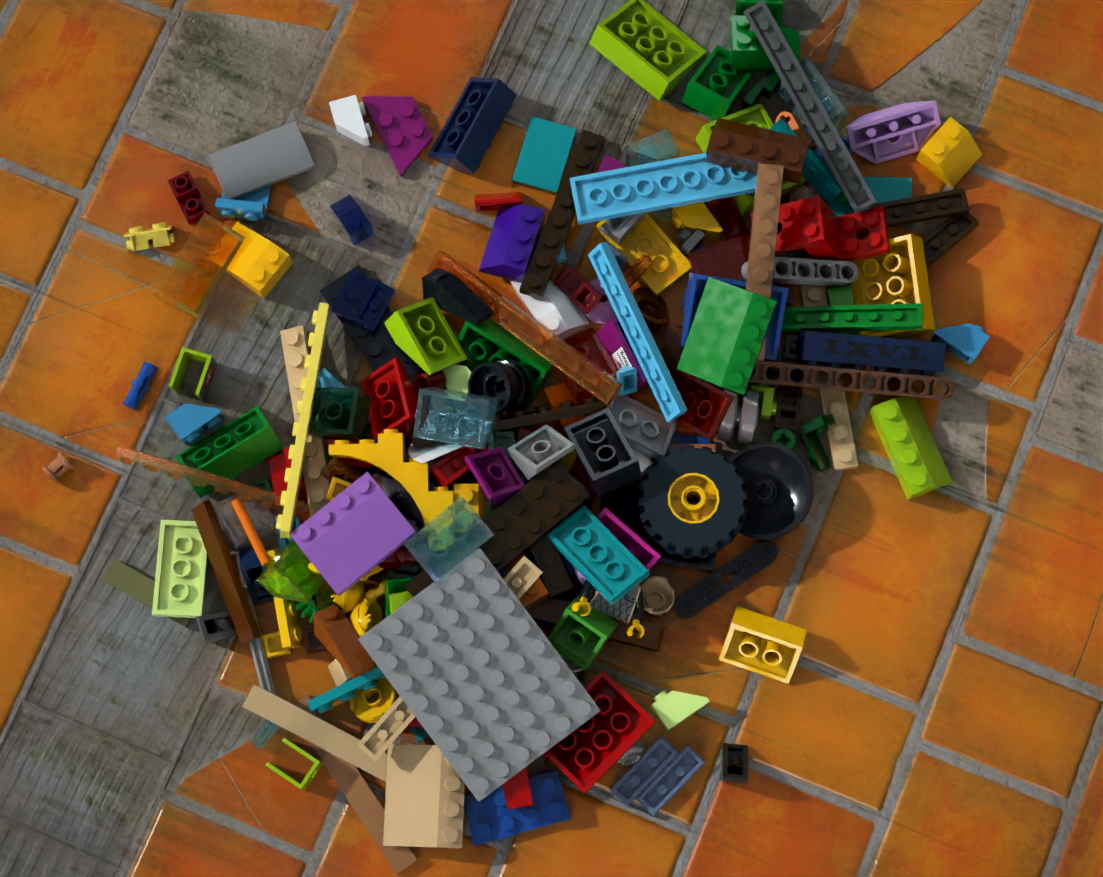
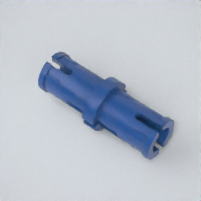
[122,361,158,411]

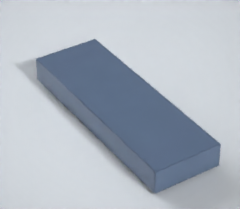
[609,736,679,807]
[636,745,706,817]

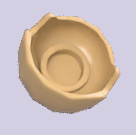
[640,575,675,616]

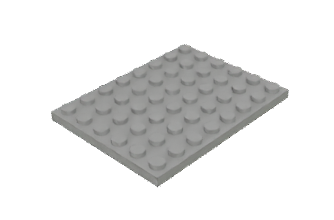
[358,548,601,802]

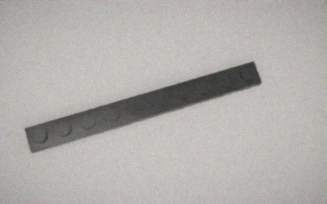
[743,0,878,215]

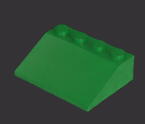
[677,277,778,395]

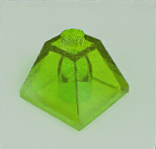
[256,539,324,603]

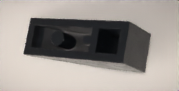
[422,268,493,325]

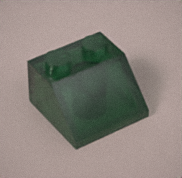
[309,387,372,442]

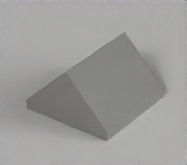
[507,424,576,481]

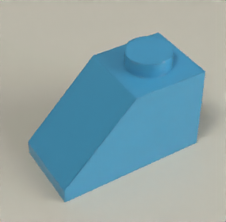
[930,323,990,365]

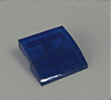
[329,268,396,332]

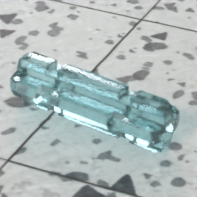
[251,720,280,750]

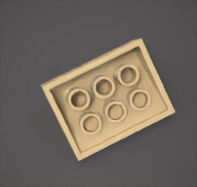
[383,744,465,849]

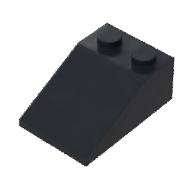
[564,408,642,498]

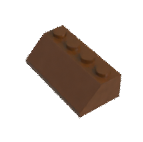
[706,118,811,184]

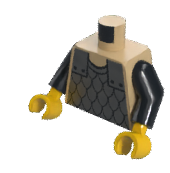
[572,579,645,638]

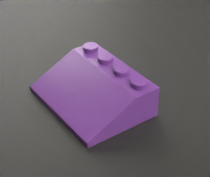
[290,472,417,596]

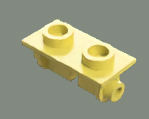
[123,222,175,252]

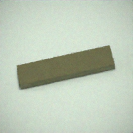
[102,559,192,628]

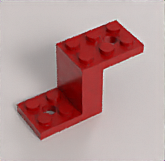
[751,195,891,262]

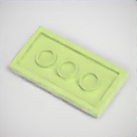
[152,520,208,618]

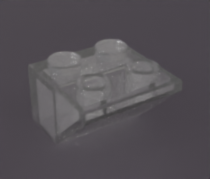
[213,486,276,556]

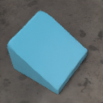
[617,365,637,397]

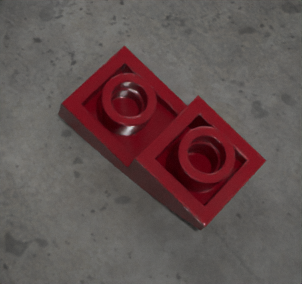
[168,171,210,225]

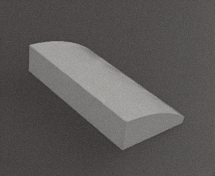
[208,121,315,200]

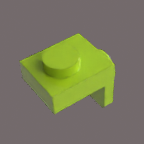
[749,383,777,422]

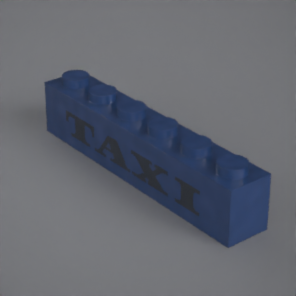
[797,330,946,376]

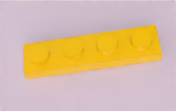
[267,550,302,649]

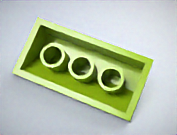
[869,396,953,500]

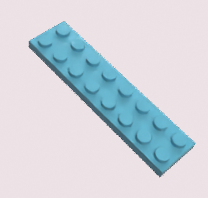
[570,153,757,225]

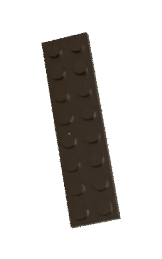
[404,460,590,597]

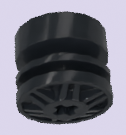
[468,359,532,414]

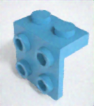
[215,185,271,221]

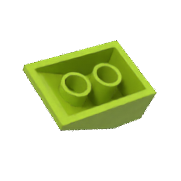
[384,297,468,375]

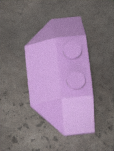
[846,101,941,164]

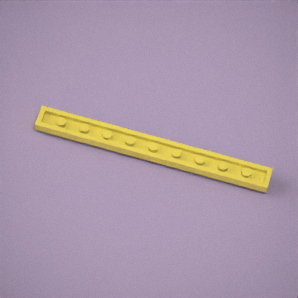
[276,302,329,539]

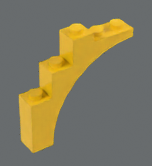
[329,429,455,552]

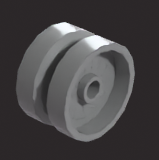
[717,388,759,444]

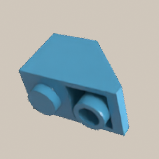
[165,403,225,445]

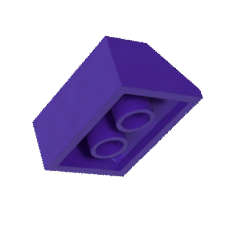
[479,204,545,283]

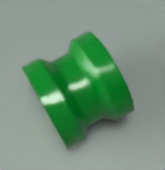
[770,428,795,451]

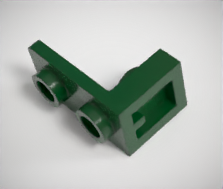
[798,414,836,471]

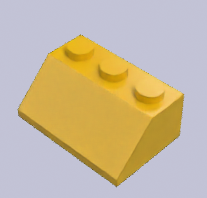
[718,606,807,684]

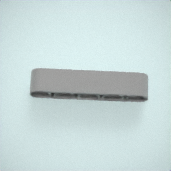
[741,257,859,287]

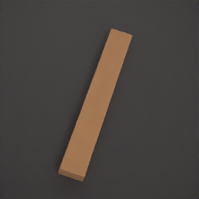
[293,695,418,875]

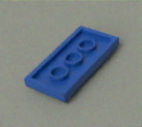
[464,770,571,846]

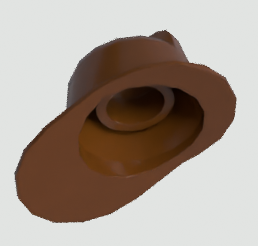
[633,287,669,332]

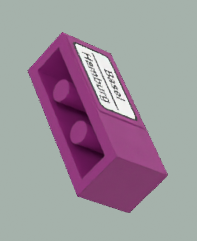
[597,318,650,395]

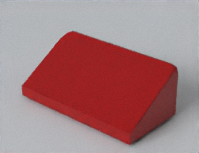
[475,192,522,212]

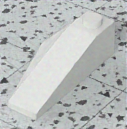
[508,279,589,347]

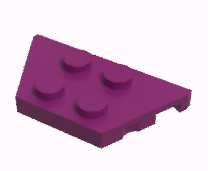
[362,96,433,177]

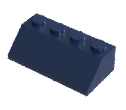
[428,77,517,174]

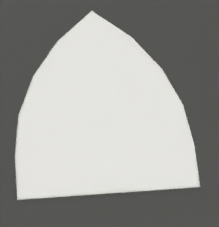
[408,441,463,464]

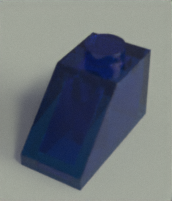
[330,195,374,246]

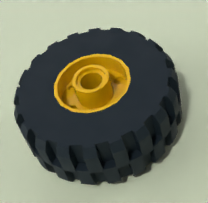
[637,445,749,559]

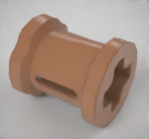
[42,452,74,484]

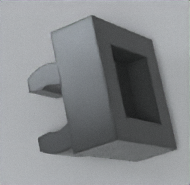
[677,227,705,258]

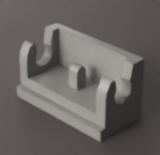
[599,212,648,246]

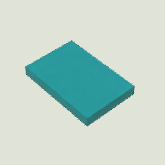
[512,116,577,195]

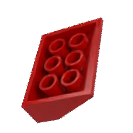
[544,670,656,794]

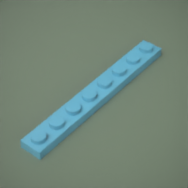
[588,242,687,423]

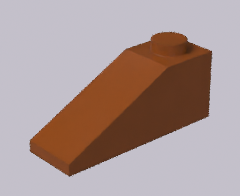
[313,604,375,679]

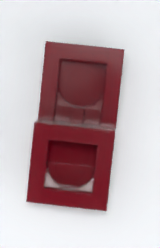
[554,265,603,314]

